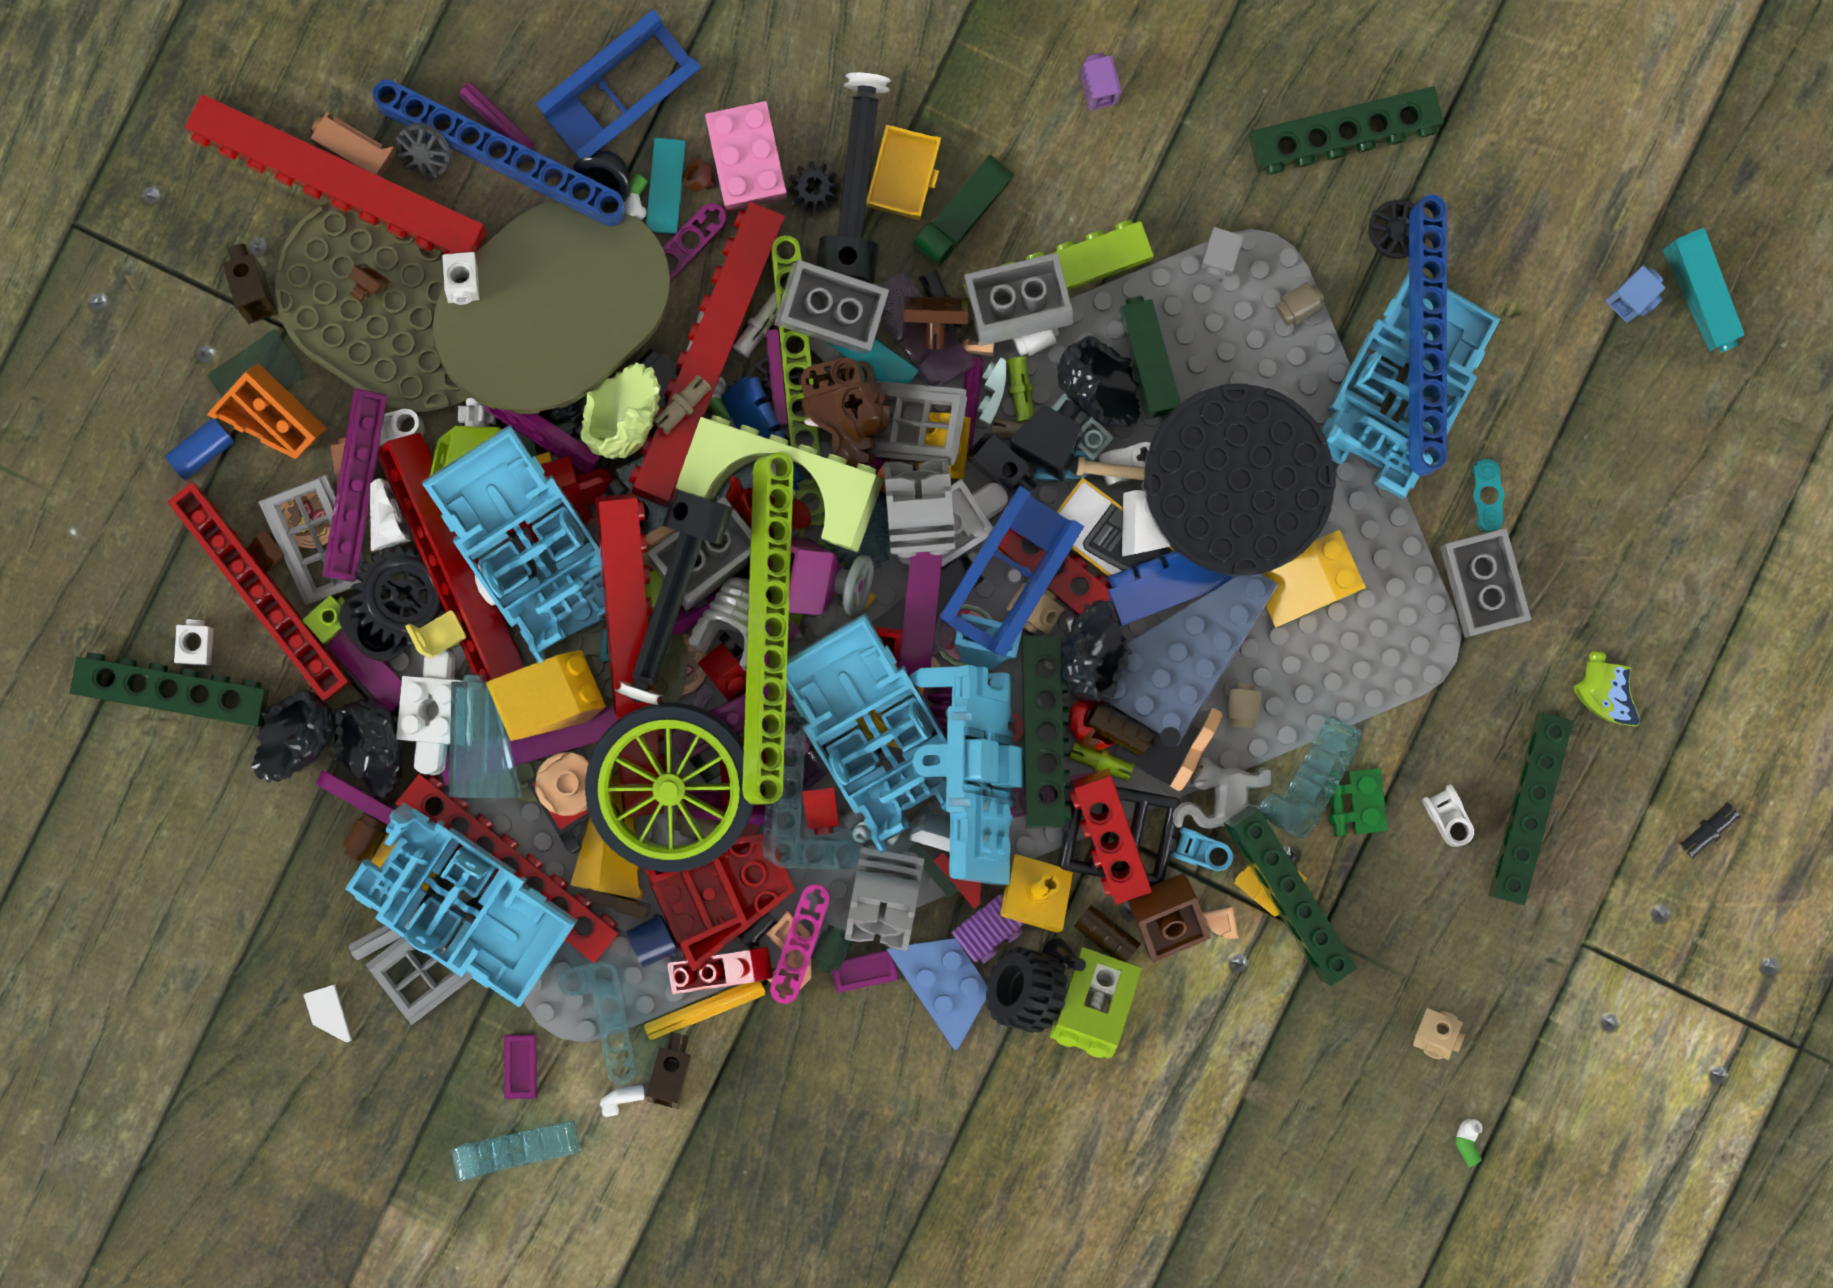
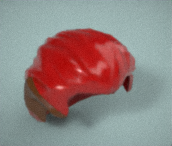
[1069,698,1117,750]

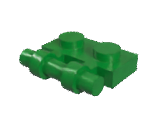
[1325,768,1388,837]

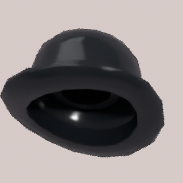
[573,151,630,202]

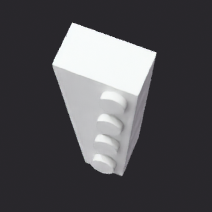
[1122,490,1170,556]

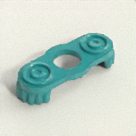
[1471,458,1505,533]

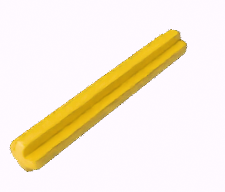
[644,981,765,1041]

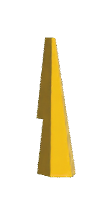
[570,771,642,899]

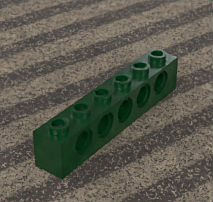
[1249,86,1444,175]
[1022,635,1071,829]
[70,652,269,727]
[1488,712,1574,905]
[1223,806,1358,986]

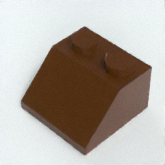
[1128,873,1211,962]

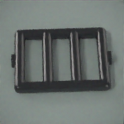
[1059,786,1181,886]

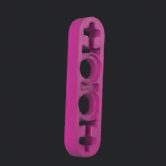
[770,884,830,1004]

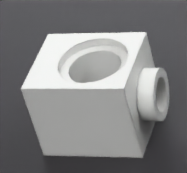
[442,252,480,305]
[174,619,214,666]

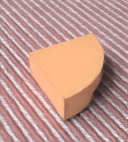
[961,339,994,357]
[1202,907,1239,939]

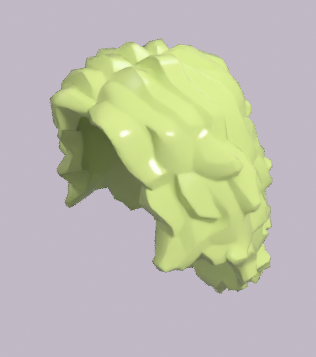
[581,363,661,459]

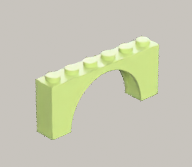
[675,415,884,553]

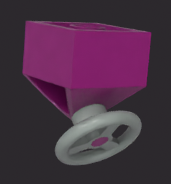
[766,535,874,617]

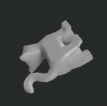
[1173,758,1271,829]

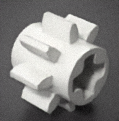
[458,398,496,427]

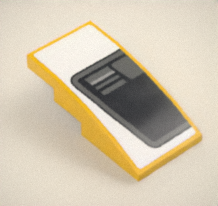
[1057,477,1175,579]

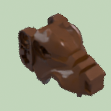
[801,358,891,468]

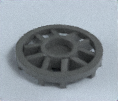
[396,123,451,179]

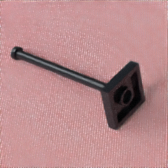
[1114,720,1200,785]

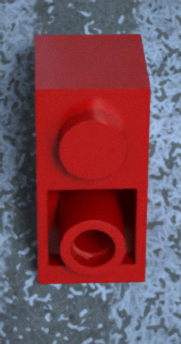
[697,643,746,701]

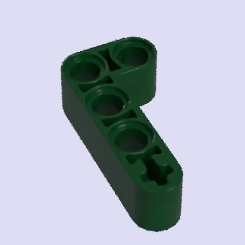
[913,155,1015,268]

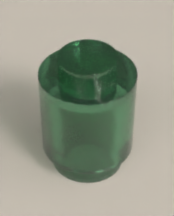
[810,925,851,975]

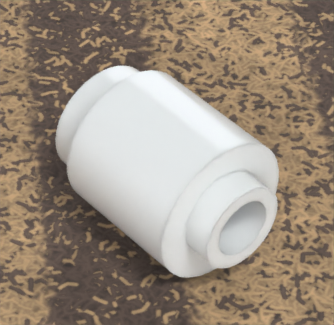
[1012,328,1059,356]

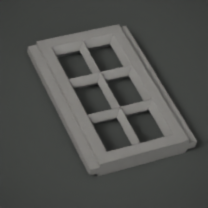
[868,381,967,465]
[258,474,367,605]
[366,907,476,1025]

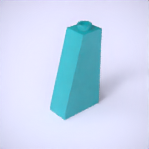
[1662,227,1745,353]

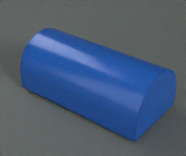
[165,418,235,481]

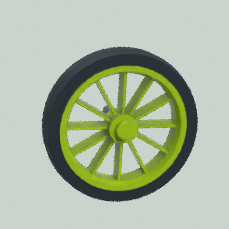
[585,702,754,872]

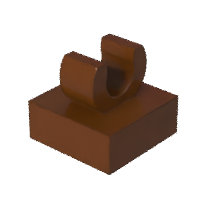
[348,264,391,302]
[248,530,284,572]

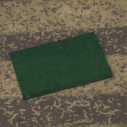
[207,329,307,397]

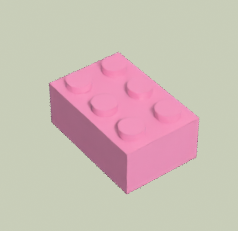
[705,101,787,212]

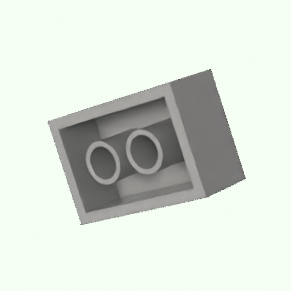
[964,253,1073,346]
[774,260,889,354]
[647,496,751,611]
[1440,528,1531,638]

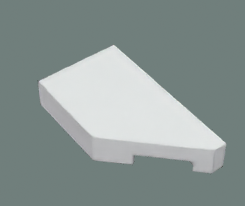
[303,985,352,1042]

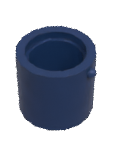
[626,914,678,968]

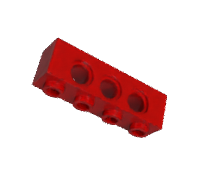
[997,528,1112,615]
[1070,768,1152,904]

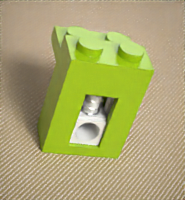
[1049,947,1142,1059]

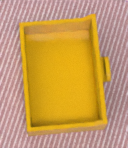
[866,125,941,221]

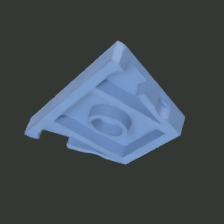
[886,937,988,1050]

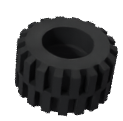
[986,947,1068,1033]

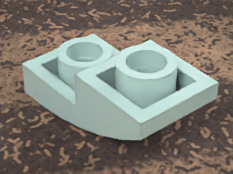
[977,357,1006,428]
[1051,394,1114,461]

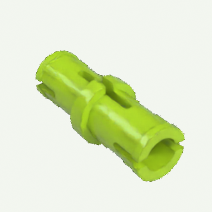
[1006,356,1035,422]
[1069,740,1135,782]

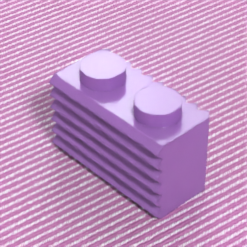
[1079,53,1122,111]
[951,893,1025,963]

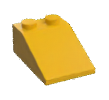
[1261,530,1366,628]
[486,650,606,741]

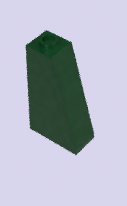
[1119,296,1181,420]

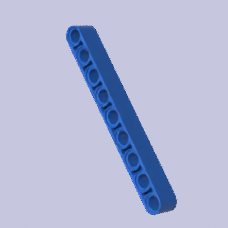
[372,80,626,226]
[1409,194,1447,476]

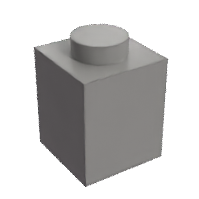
[1200,227,1244,279]

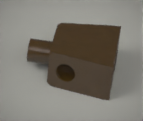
[223,244,278,324]
[646,1032,691,1110]

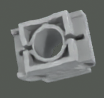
[883,458,956,558]
[845,846,925,951]

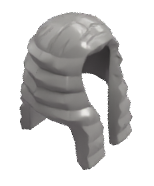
[688,577,750,671]

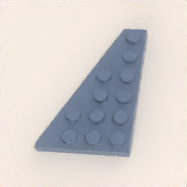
[1103,574,1278,746]

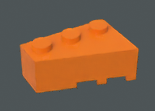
[207,363,327,459]

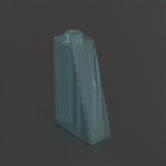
[449,675,521,798]

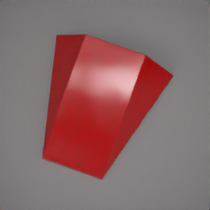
[644,832,795,972]

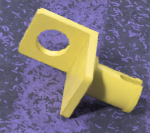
[405,611,466,659]

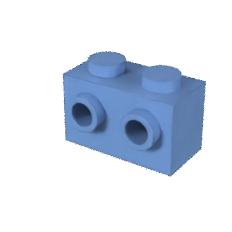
[1605,265,1666,323]

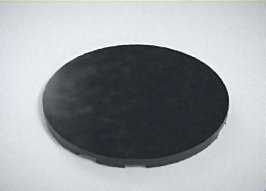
[1144,383,1336,576]

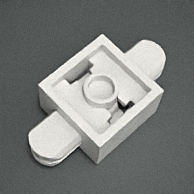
[896,479,1008,569]
[396,649,476,775]

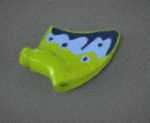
[1574,651,1640,727]

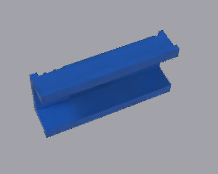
[536,9,701,159]
[939,486,1085,657]

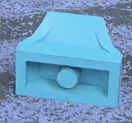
[953,613,1023,670]

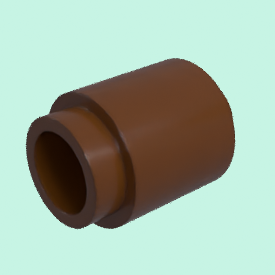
[343,813,386,862]

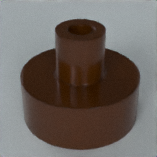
[682,158,715,192]

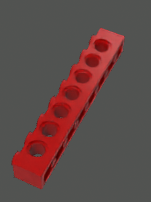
[167,482,353,703]
[395,774,620,963]

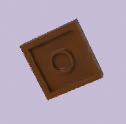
[904,296,968,349]

